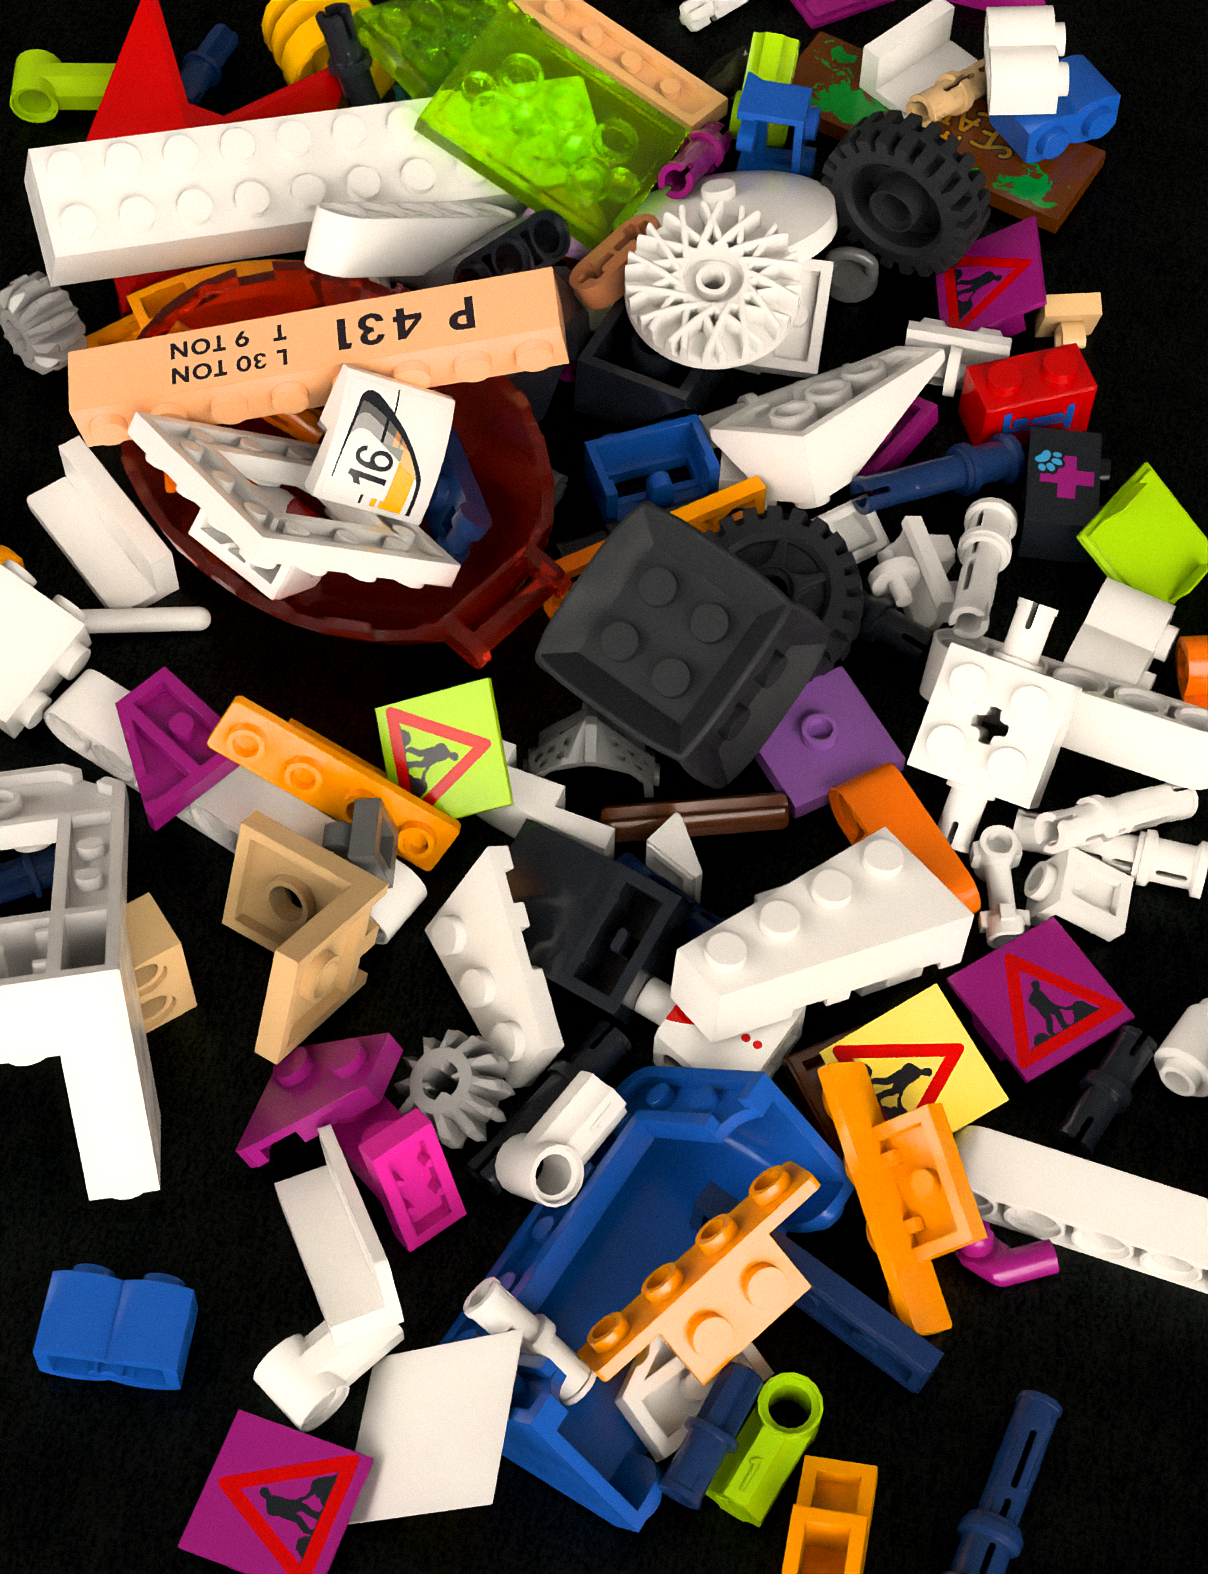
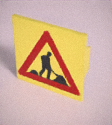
[819,983,1009,1134]

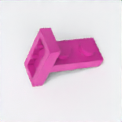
[332,1096,467,1253]

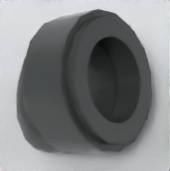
[824,246,879,303]

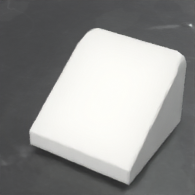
[811,493,891,564]
[646,812,702,904]

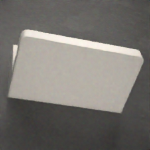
[859,0,978,119]

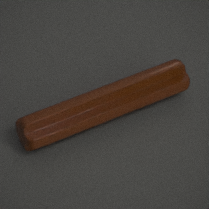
[600,792,790,843]

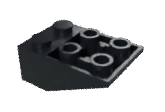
[505,818,695,1026]

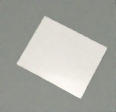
[348,1328,524,1525]

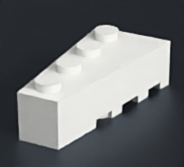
[670,827,974,1043]

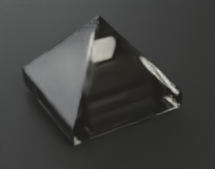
[702,44,751,100]

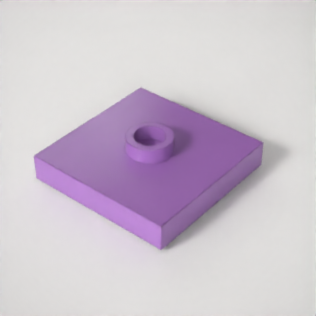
[754,666,906,819]

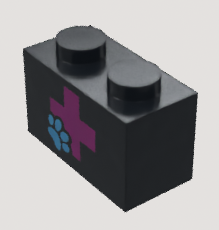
[1017,426,1111,564]

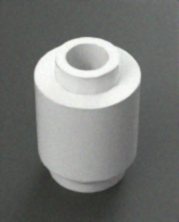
[1154,998,1208,1097]

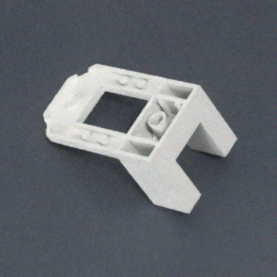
[0,763,161,1201]

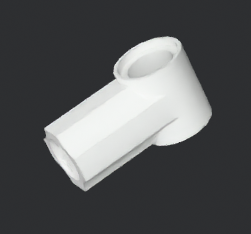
[495,1070,628,1207]
[253,1320,404,1433]

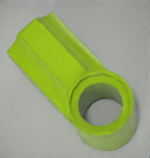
[729,32,800,148]
[10,49,116,123]
[705,1372,823,1527]

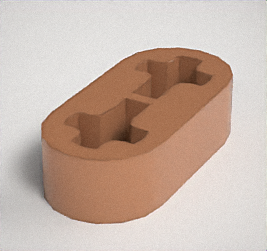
[569,214,662,310]

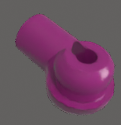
[955,1220,1059,1287]

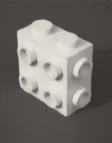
[0,559,92,739]

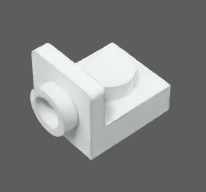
[1024,847,1134,942]

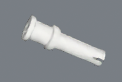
[948,497,1019,639]
[1013,808,1208,899]

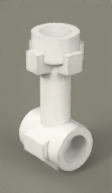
[969,825,1031,949]

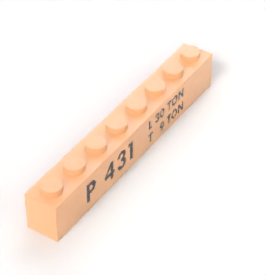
[68,267,569,447]

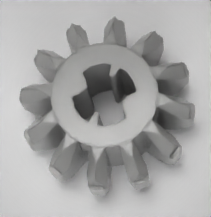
[0,271,87,375]
[394,1029,516,1149]

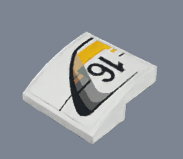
[304,363,455,526]

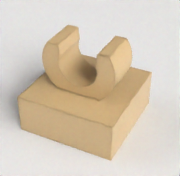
[1033,292,1102,348]

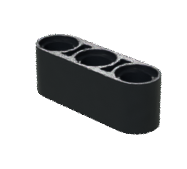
[418,209,571,290]

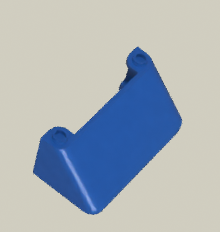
[439,1066,855,1533]

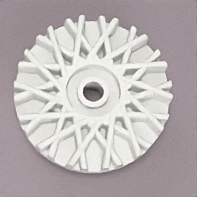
[624,200,802,370]

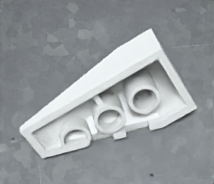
[709,346,945,509]

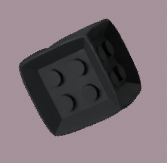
[535,501,830,789]

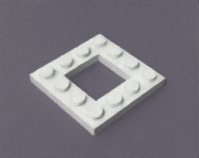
[127,411,461,589]

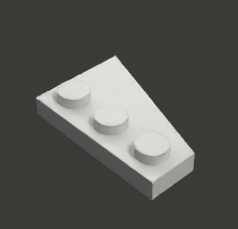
[425,845,564,1089]

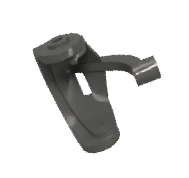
[523,702,660,798]

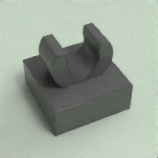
[322,798,399,889]

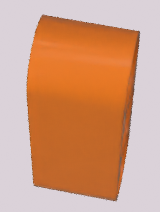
[828,762,981,914]

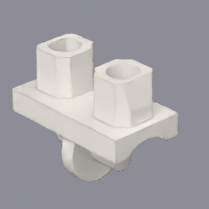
[905,317,1012,397]
[868,516,958,640]

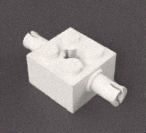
[907,597,1083,854]

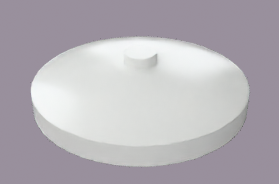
[610,170,837,264]

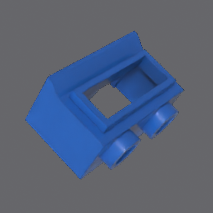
[736,71,821,179]
[584,414,720,522]

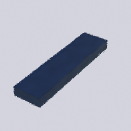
[689,1181,944,1394]

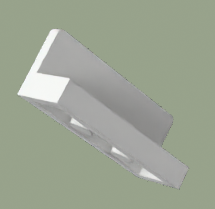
[27,436,180,609]
[274,1124,404,1347]

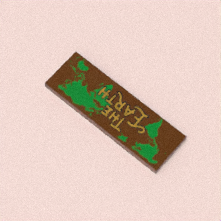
[792,31,1106,234]

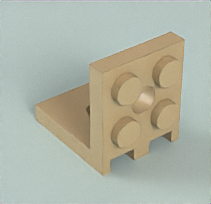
[222,811,389,1065]

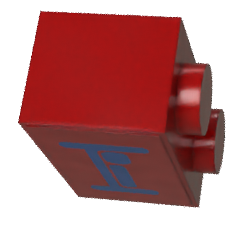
[958,343,1097,446]

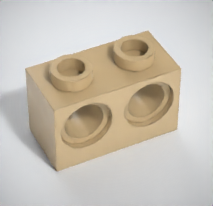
[126,892,197,1033]

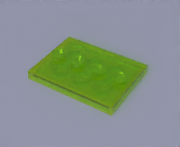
[413,4,690,250]

